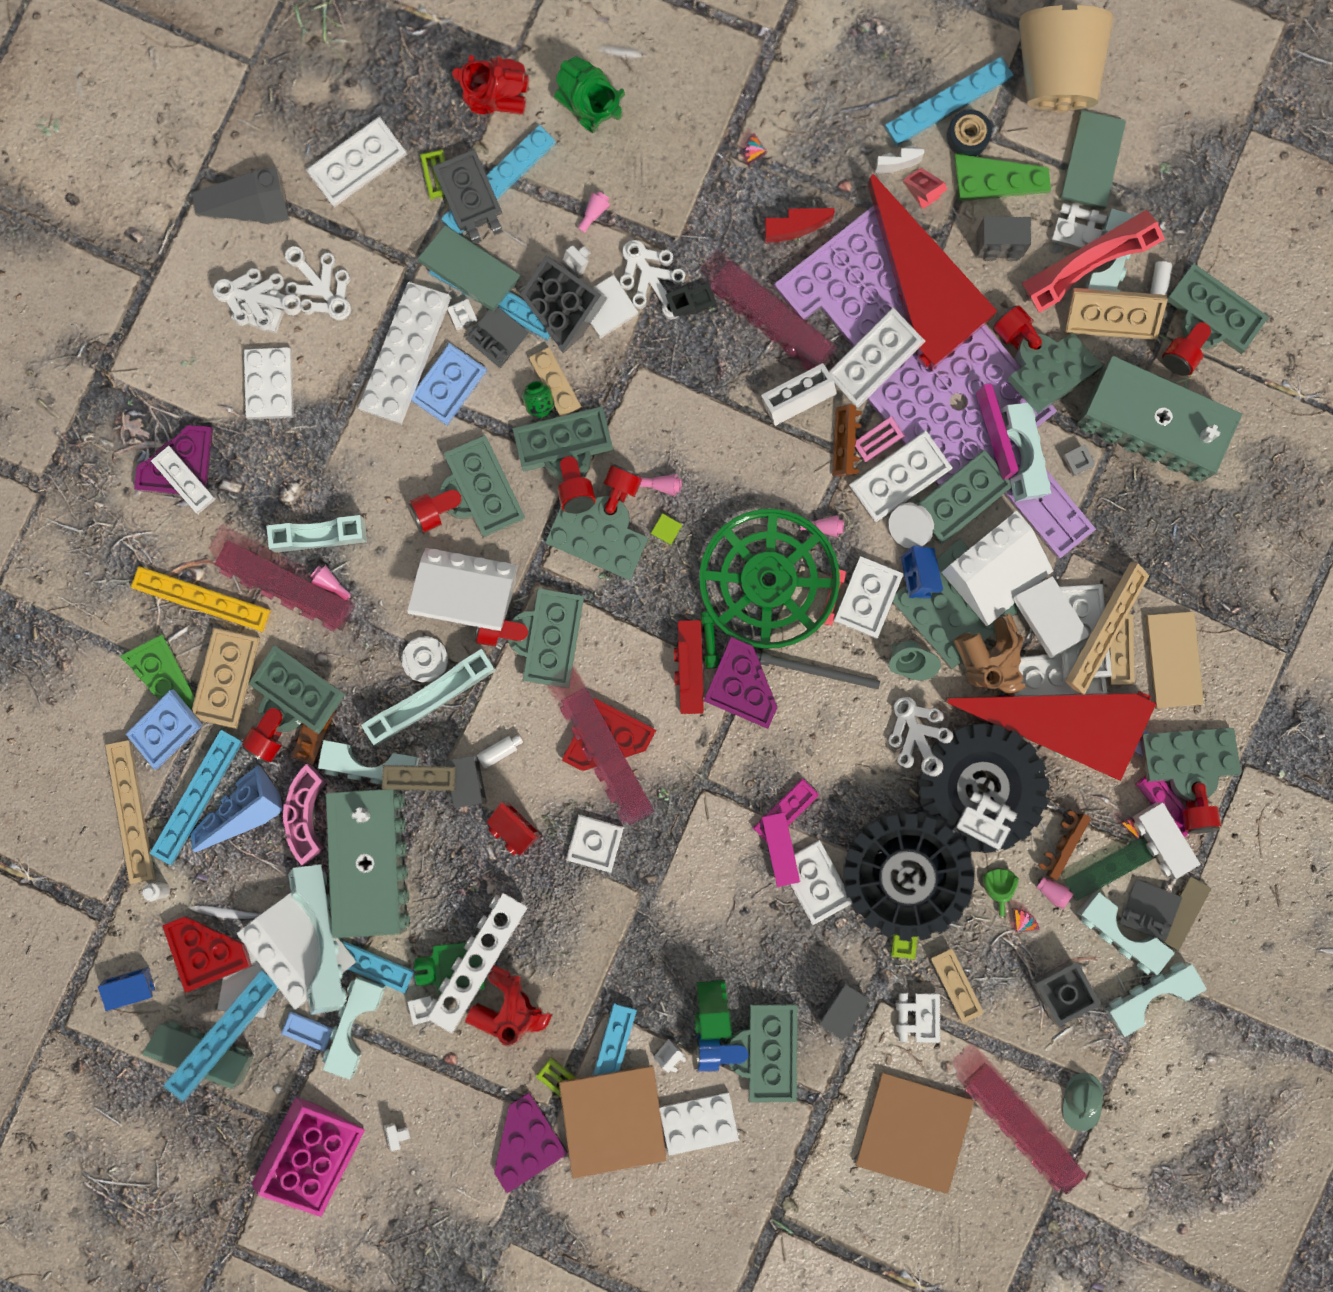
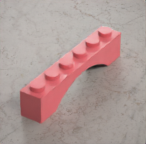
[1022,209,1165,313]

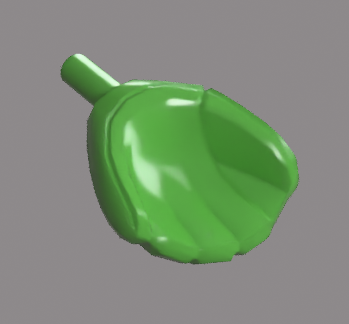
[982,868,1019,916]

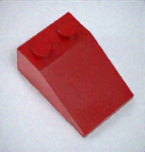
[486,802,541,856]

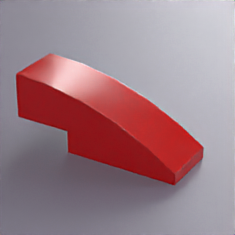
[765,208,835,243]

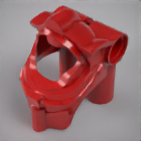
[452,55,529,115]
[465,965,553,1046]

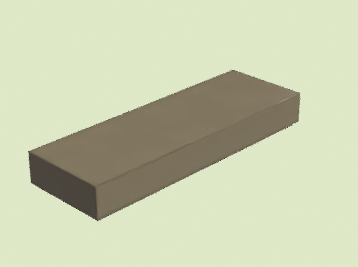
[382,765,456,791]
[1157,876,1212,951]

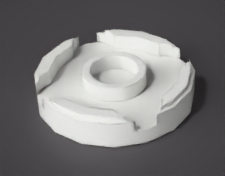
[889,502,934,549]
[401,636,449,683]

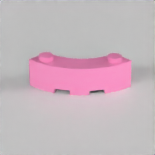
[283,764,327,866]

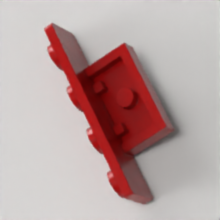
[674,620,704,714]

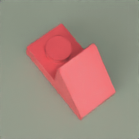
[903,168,947,209]

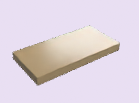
[1064,288,1168,340]
[1146,612,1204,709]
[192,627,260,729]

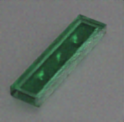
[1064,836,1157,901]

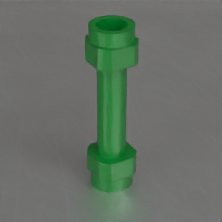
[701,612,719,669]

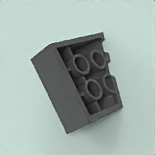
[520,256,608,353]

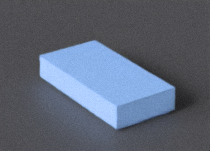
[281,1011,334,1052]

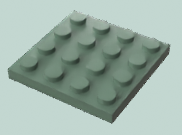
[892,539,1019,670]

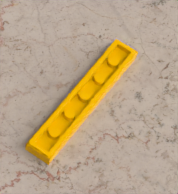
[130,566,271,633]

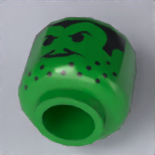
[522,381,555,417]

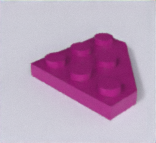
[134,425,213,495]
[704,637,778,729]
[494,1092,568,1193]

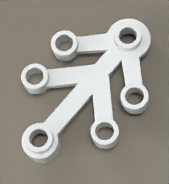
[620,240,685,320]
[285,246,351,321]
[213,268,302,331]
[889,697,953,777]

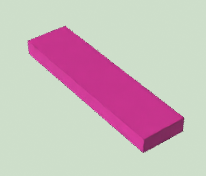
[976,383,1019,480]

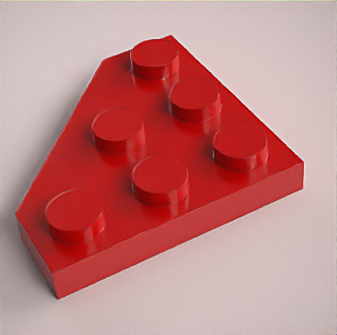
[562,698,657,771]
[162,917,252,993]

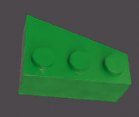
[695,980,731,1039]

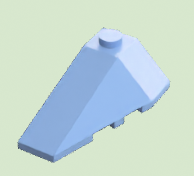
[190,765,283,852]

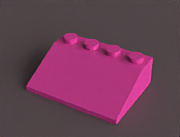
[251,1097,365,1217]

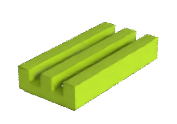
[420,150,445,200]
[535,1057,576,1097]

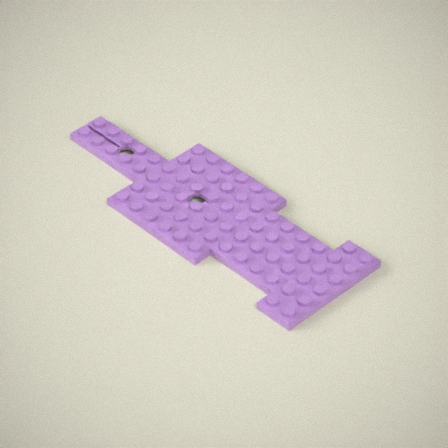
[774,206,1096,559]

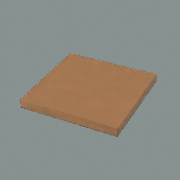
[559,1065,667,1179]
[855,1072,974,1194]

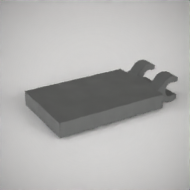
[433,149,503,244]

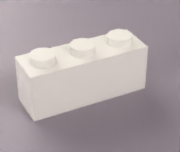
[761,363,837,426]
[1133,802,1201,879]

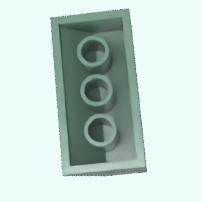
[142,1020,254,1089]

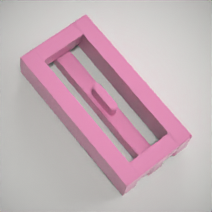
[855,416,905,462]

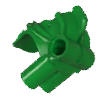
[554,57,625,133]

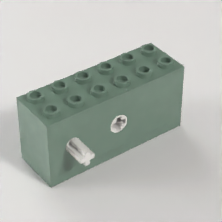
[1076,356,1242,482]
[326,789,410,938]

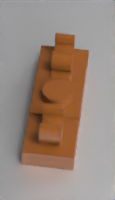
[832,404,862,477]
[291,709,336,765]
[1038,811,1091,880]

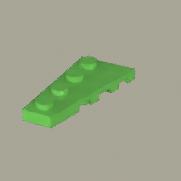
[954,154,1051,201]
[120,635,195,711]

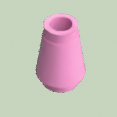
[1036,876,1073,909]

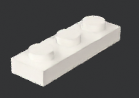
[151,446,216,514]

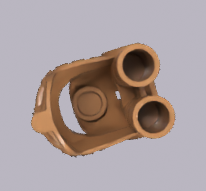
[953,613,1025,694]

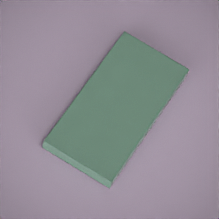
[1060,110,1126,209]
[418,225,520,312]
[917,449,1012,545]

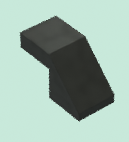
[665,283,717,317]

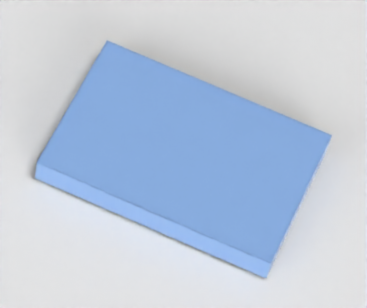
[411,343,487,426]
[126,689,203,770]

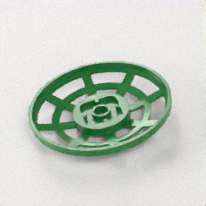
[699,509,840,649]

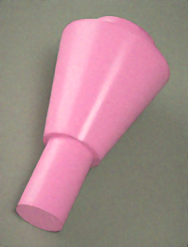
[578,191,610,233]
[640,474,682,497]
[800,515,844,538]
[310,565,351,601]

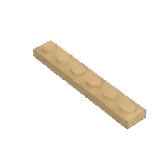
[1065,562,1149,695]
[105,740,155,884]

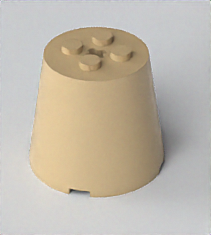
[1019,5,1114,113]

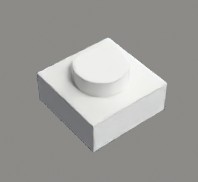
[408,995,433,1025]

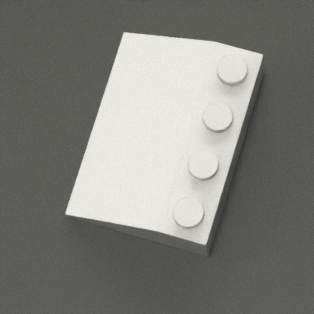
[941,511,1053,626]
[408,548,517,631]
[237,893,357,1009]

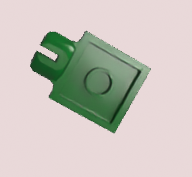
[413,942,485,994]

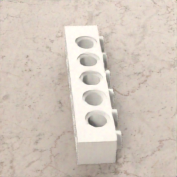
[426,892,528,1033]

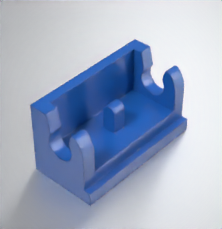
[901,546,943,598]
[98,967,155,1011]

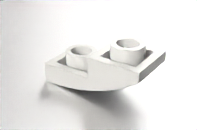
[875,146,924,173]

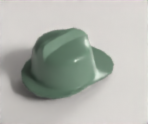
[889,640,941,681]
[1063,1073,1103,1131]

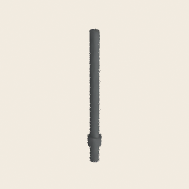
[756,651,880,690]

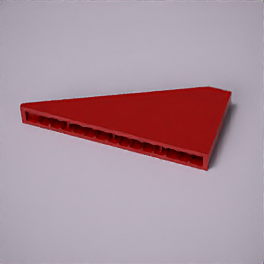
[868,174,997,371]
[944,691,1157,781]

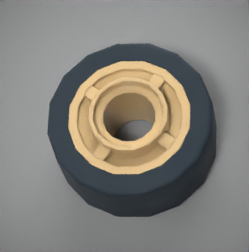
[947,109,992,156]

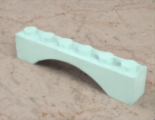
[361,649,497,746]
[288,865,346,1015]

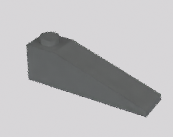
[192,167,290,224]

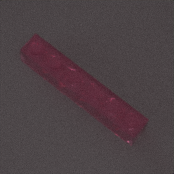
[711,260,837,371]
[214,540,355,632]
[559,687,655,826]
[964,1063,1087,1195]

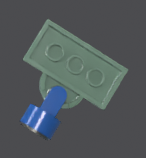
[692,1004,797,1103]

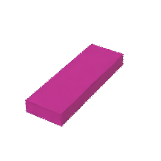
[1135,775,1188,837]
[753,778,819,842]
[761,812,800,887]

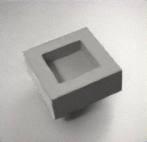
[1063,445,1095,476]

